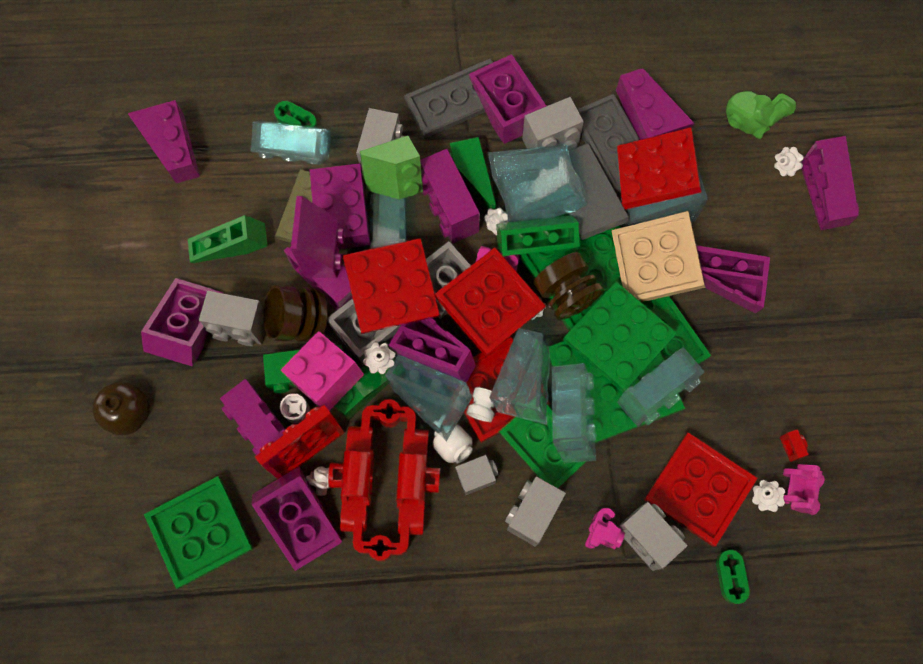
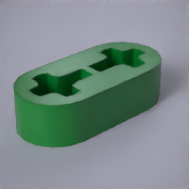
[274,101,318,137]
[716,550,749,604]

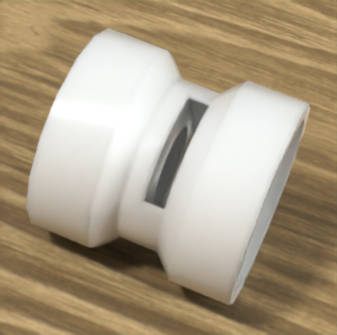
[466,387,500,422]
[280,394,310,424]

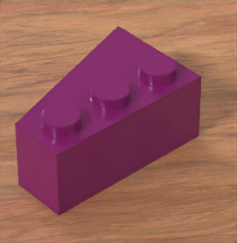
[616,68,694,140]
[127,100,200,184]
[801,136,859,230]
[696,245,770,314]
[389,318,476,387]
[220,379,285,455]

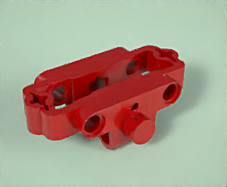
[328,399,440,562]

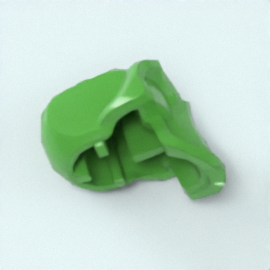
[726,91,796,139]

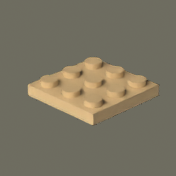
[612,211,705,302]

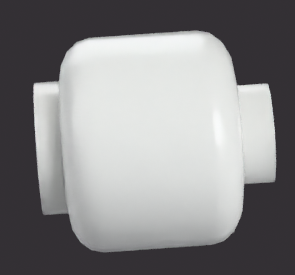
[433,423,472,463]

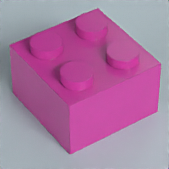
[281,331,364,411]

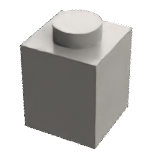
[456,455,499,495]

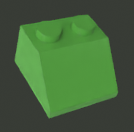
[360,136,423,200]

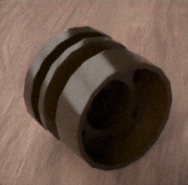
[534,252,604,321]
[263,285,328,342]

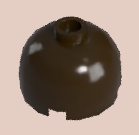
[92,382,150,435]

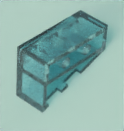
[617,347,705,427]

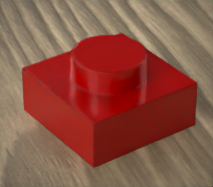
[780,429,809,462]

